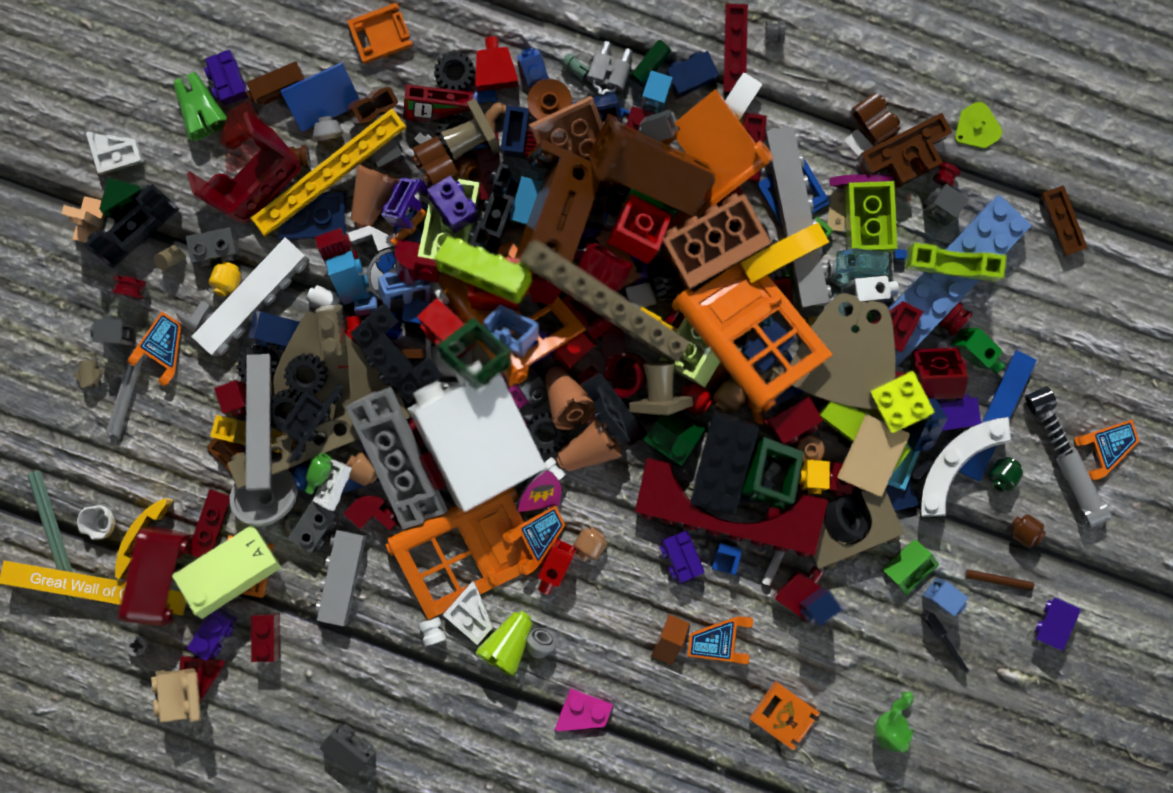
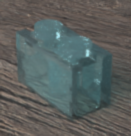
[836,248,889,278]

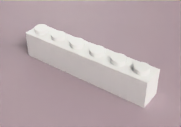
[191,238,309,357]

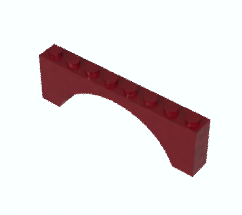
[635,458,828,558]

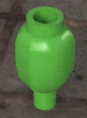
[305,453,332,494]

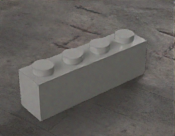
[315,530,367,626]

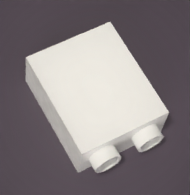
[407,361,546,512]

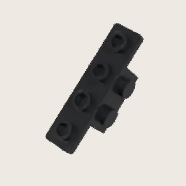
[581,372,647,446]
[278,384,343,464]

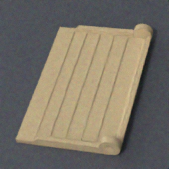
[837,414,910,497]

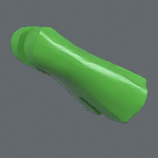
[173,71,230,141]

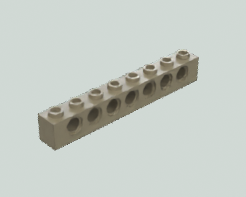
[518,241,690,362]
[227,391,410,489]

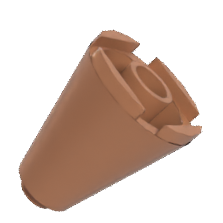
[350,164,400,228]
[544,367,596,430]
[557,418,622,471]

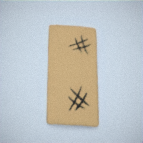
[827,191,845,231]

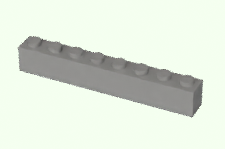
[764,126,832,310]

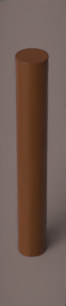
[965,569,1034,591]

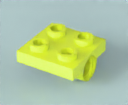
[870,371,934,434]

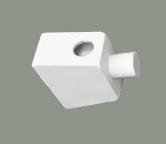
[841,276,899,308]

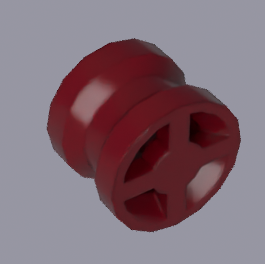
[932,162,961,188]

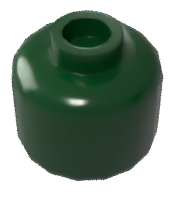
[989,457,1023,492]

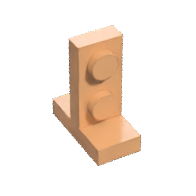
[61,196,105,243]

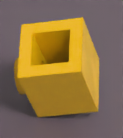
[798,460,830,495]

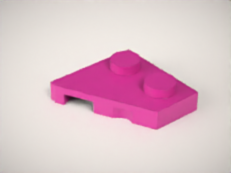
[554,688,613,731]

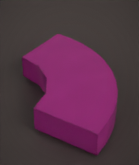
[829,174,893,189]

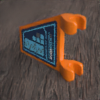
[127,311,181,386]
[1074,420,1139,480]
[502,505,565,575]
[687,616,753,664]

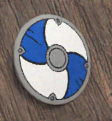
[367,249,413,302]

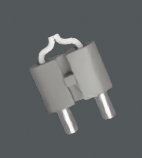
[586,41,632,95]

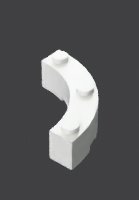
[922,417,1011,517]

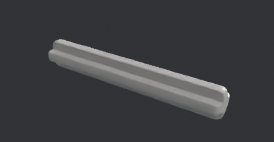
[106,349,144,436]

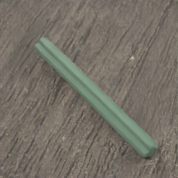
[27,471,79,601]

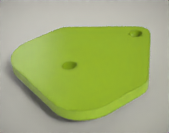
[955,102,1002,148]

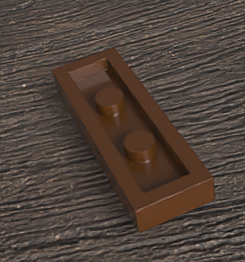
[1040,185,1088,257]

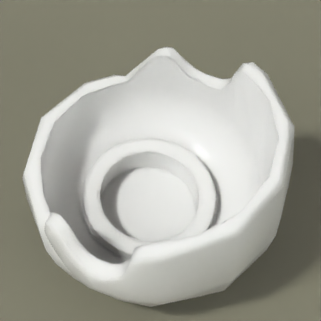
[77,505,116,540]

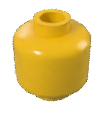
[209,262,242,297]

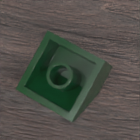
[643,411,705,466]

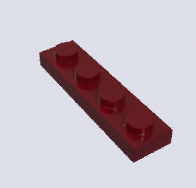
[723,4,748,94]

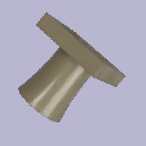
[441,98,501,160]
[629,361,693,415]

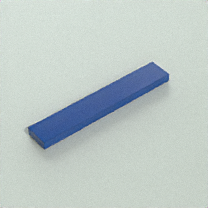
[959,350,1037,482]

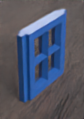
[756,159,830,229]

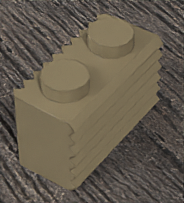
[315,305,347,356]

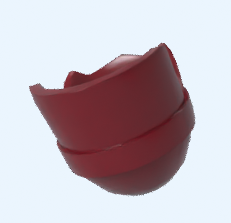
[603,352,647,398]

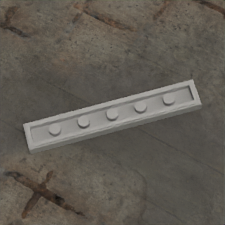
[246,354,271,491]

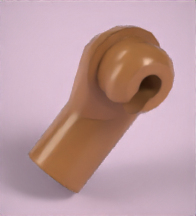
[485,103,506,132]

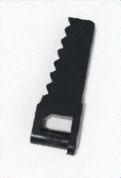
[911,428,964,485]
[921,610,970,674]

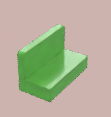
[883,540,939,596]

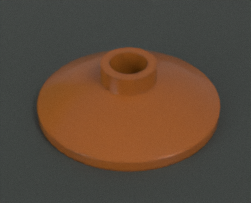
[527,79,572,120]

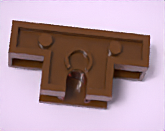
[857,113,953,188]

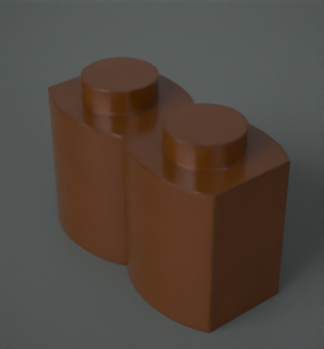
[346,87,398,123]
[850,93,901,146]
[412,136,459,187]

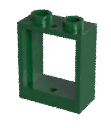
[438,318,513,391]
[742,437,804,509]

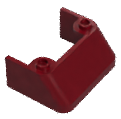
[187,111,301,223]
[118,527,194,626]

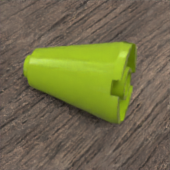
[476,610,533,677]

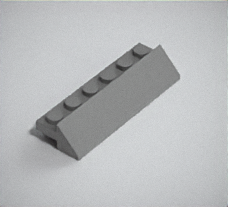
[346,387,448,529]

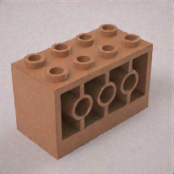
[661,193,771,290]

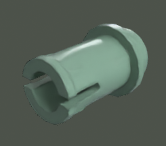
[561,53,590,80]

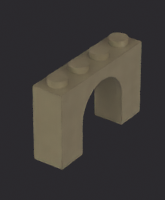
[813,489,904,570]

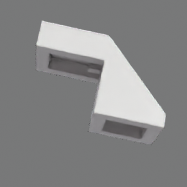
[348,226,396,253]

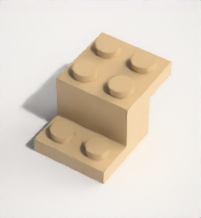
[151,668,200,722]

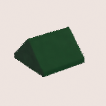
[99,178,142,221]

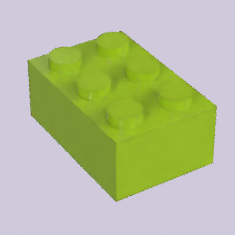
[844,181,898,255]

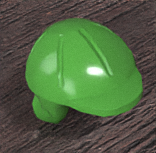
[875,692,914,753]

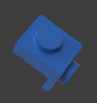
[517,48,549,86]

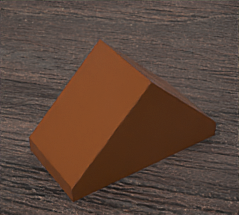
[651,614,690,665]

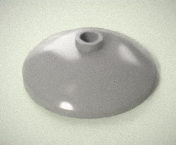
[230,470,297,526]

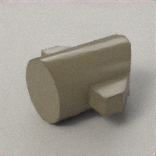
[154,244,186,270]
[75,360,103,388]

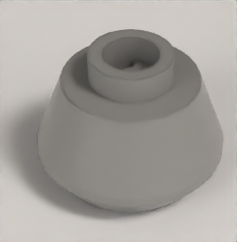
[313,116,343,141]
[526,628,556,658]

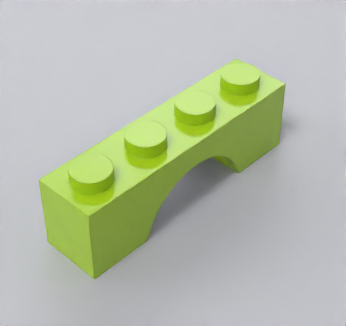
[905,243,1007,282]

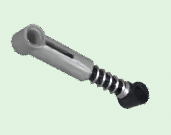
[1025,386,1111,529]

